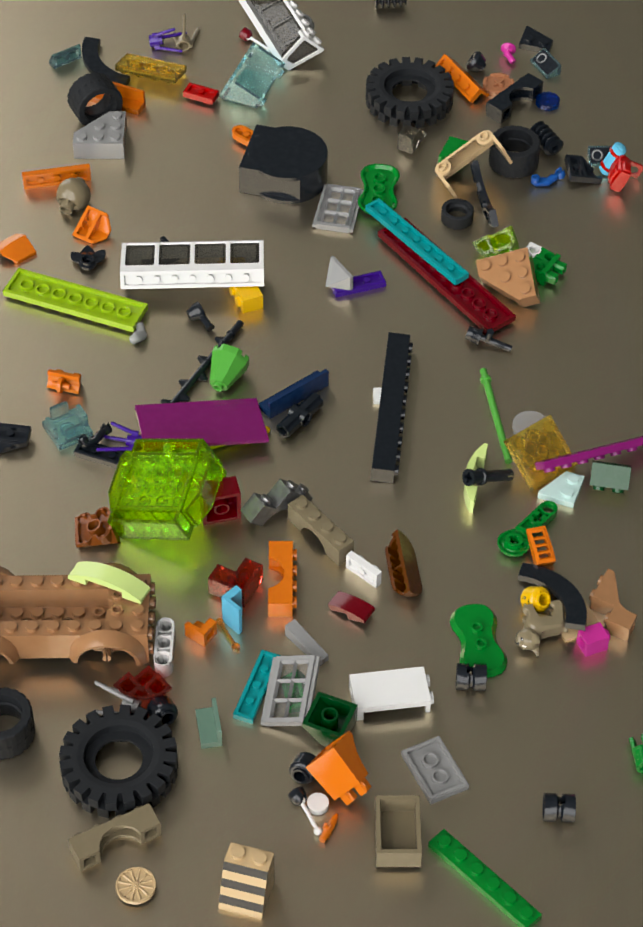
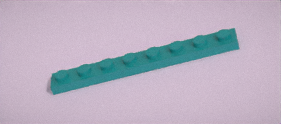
[365,198,469,286]

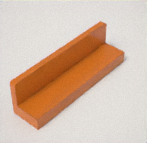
[435,54,489,103]
[90,81,146,115]
[22,163,91,189]

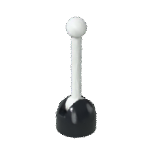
[288,787,322,835]

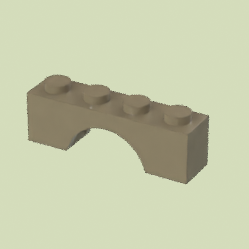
[288,495,354,566]
[68,803,162,871]

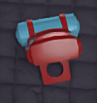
[599,142,643,192]

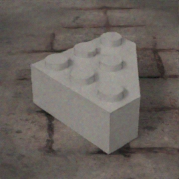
[73,111,127,159]

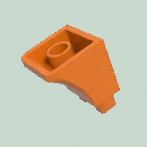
[305,730,372,805]

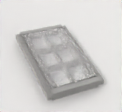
[312,183,363,233]
[260,655,321,727]

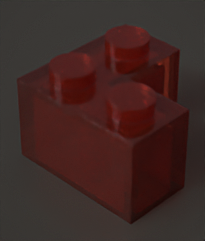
[208,558,263,608]

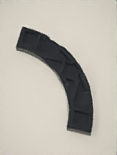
[82,37,130,85]
[470,160,499,228]
[518,563,587,631]

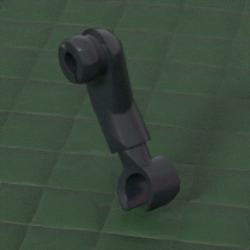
[77,422,112,448]

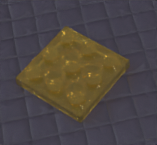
[503,415,578,492]

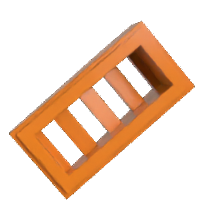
[526,526,556,567]

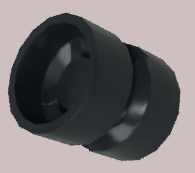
[456,663,487,691]
[542,793,576,823]

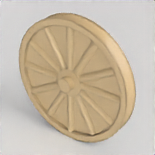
[115,867,156,905]

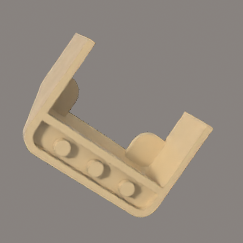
[435,130,513,199]

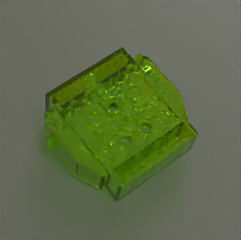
[107,439,227,540]

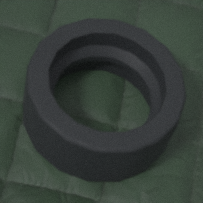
[441,199,474,230]

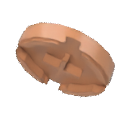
[482,73,514,97]

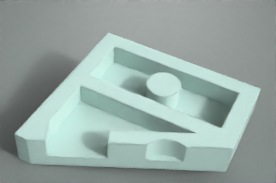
[537,471,585,508]

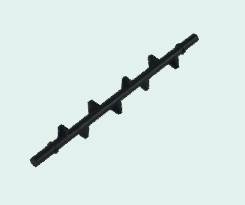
[161,320,244,403]

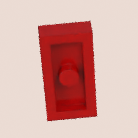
[183,82,219,105]

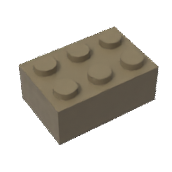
[375,795,422,867]

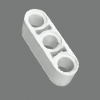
[153,617,176,678]

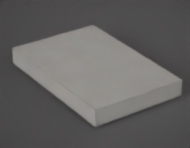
[401,736,469,805]

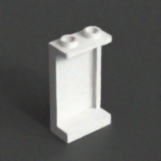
[349,666,434,721]

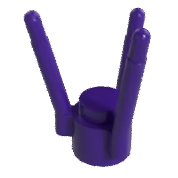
[149,28,187,53]
[96,422,142,452]

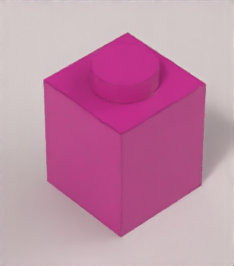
[576,622,610,657]

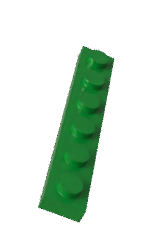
[428,829,542,927]

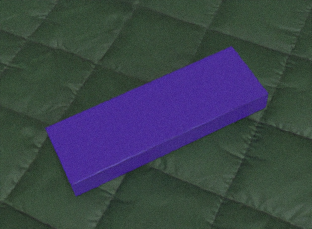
[332,270,386,298]

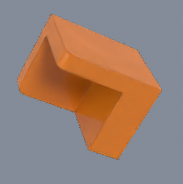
[184,618,217,647]

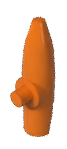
[319,813,338,843]

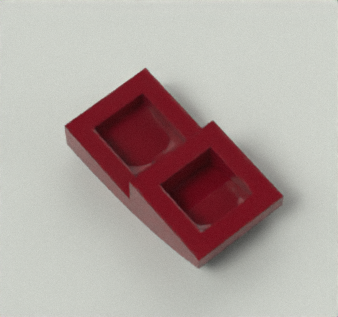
[328,591,375,623]

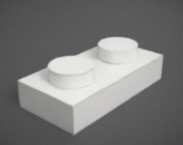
[346,550,382,588]

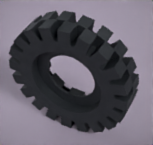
[366,57,454,129]
[59,705,178,818]

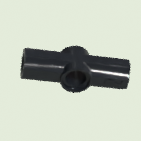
[276,392,323,438]

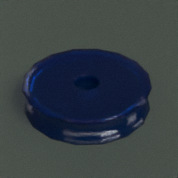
[536,92,560,111]

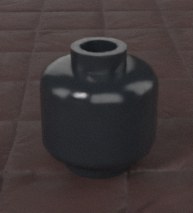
[147,695,178,726]
[289,752,316,784]

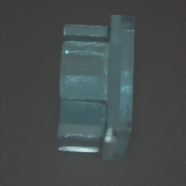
[42,401,93,451]

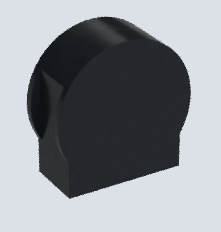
[239,124,328,204]

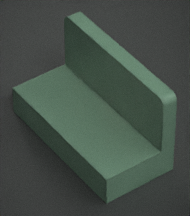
[195,697,222,749]

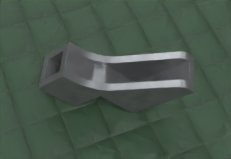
[240,479,313,526]

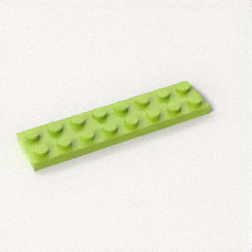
[3,268,148,332]

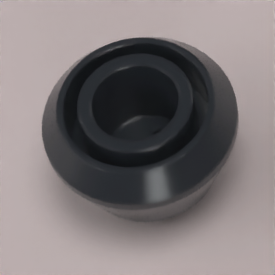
[466,51,486,72]

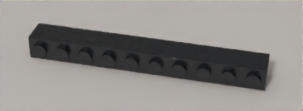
[370,332,413,484]

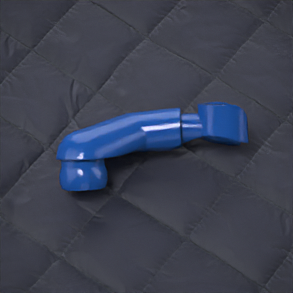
[531,167,565,187]

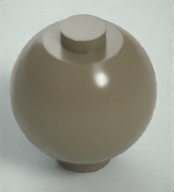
[56,177,91,215]

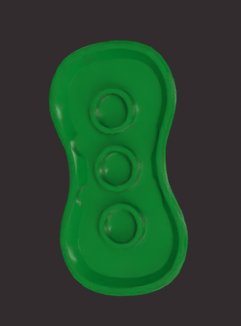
[358,164,400,215]
[450,604,508,678]

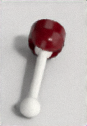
[239,27,270,53]

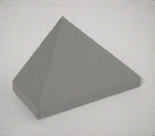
[325,256,353,290]

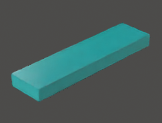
[233,650,281,724]

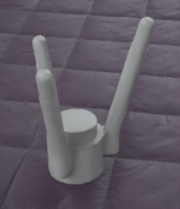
[93,681,142,715]

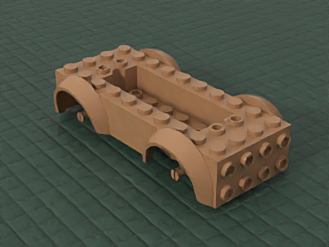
[0,562,156,666]

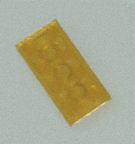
[115,53,187,84]

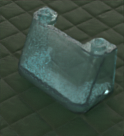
[218,42,286,108]

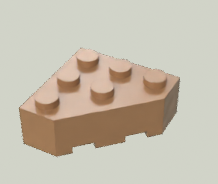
[476,247,541,307]

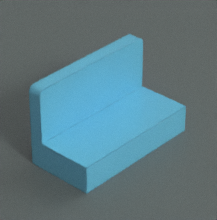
[221,585,243,634]

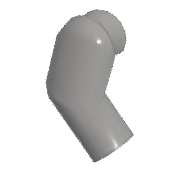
[129,322,147,344]

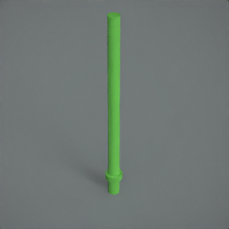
[480,368,512,464]

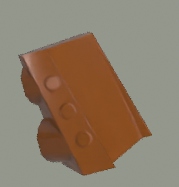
[75,507,121,548]

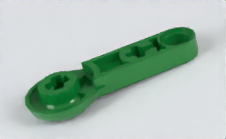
[497,501,558,558]

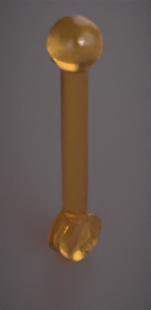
[216,618,240,652]

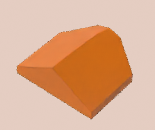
[72,205,111,245]
[0,233,37,264]

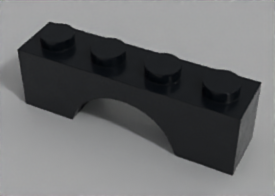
[486,73,543,124]

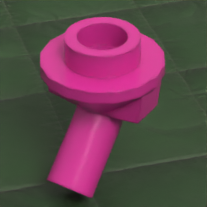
[500,43,516,64]

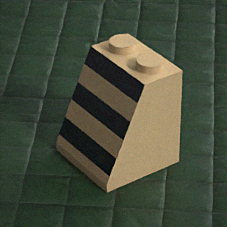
[218,842,275,919]

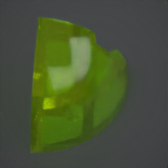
[472,226,519,258]

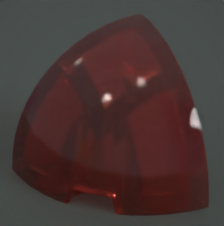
[113,665,172,700]

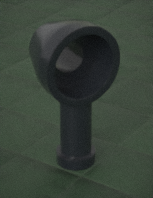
[186,301,215,332]

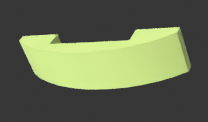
[464,443,488,513]
[68,561,150,604]

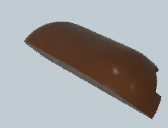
[385,529,422,597]

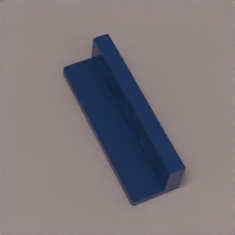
[259,369,329,419]

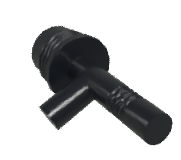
[465,325,513,352]

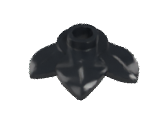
[71,245,106,270]

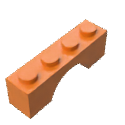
[268,541,297,617]

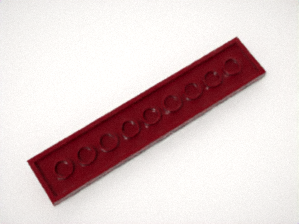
[378,218,516,333]

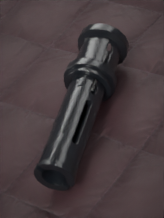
[462,468,514,486]

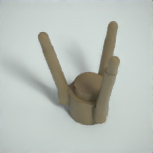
[173,14,200,51]

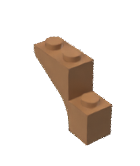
[589,569,637,641]

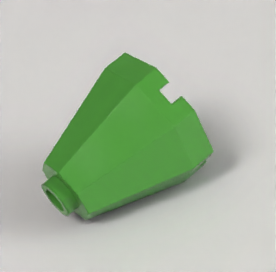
[210,344,249,392]

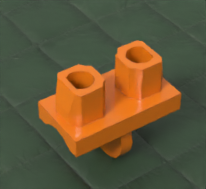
[47,369,81,394]

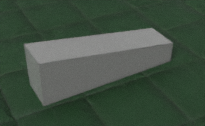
[285,619,329,666]

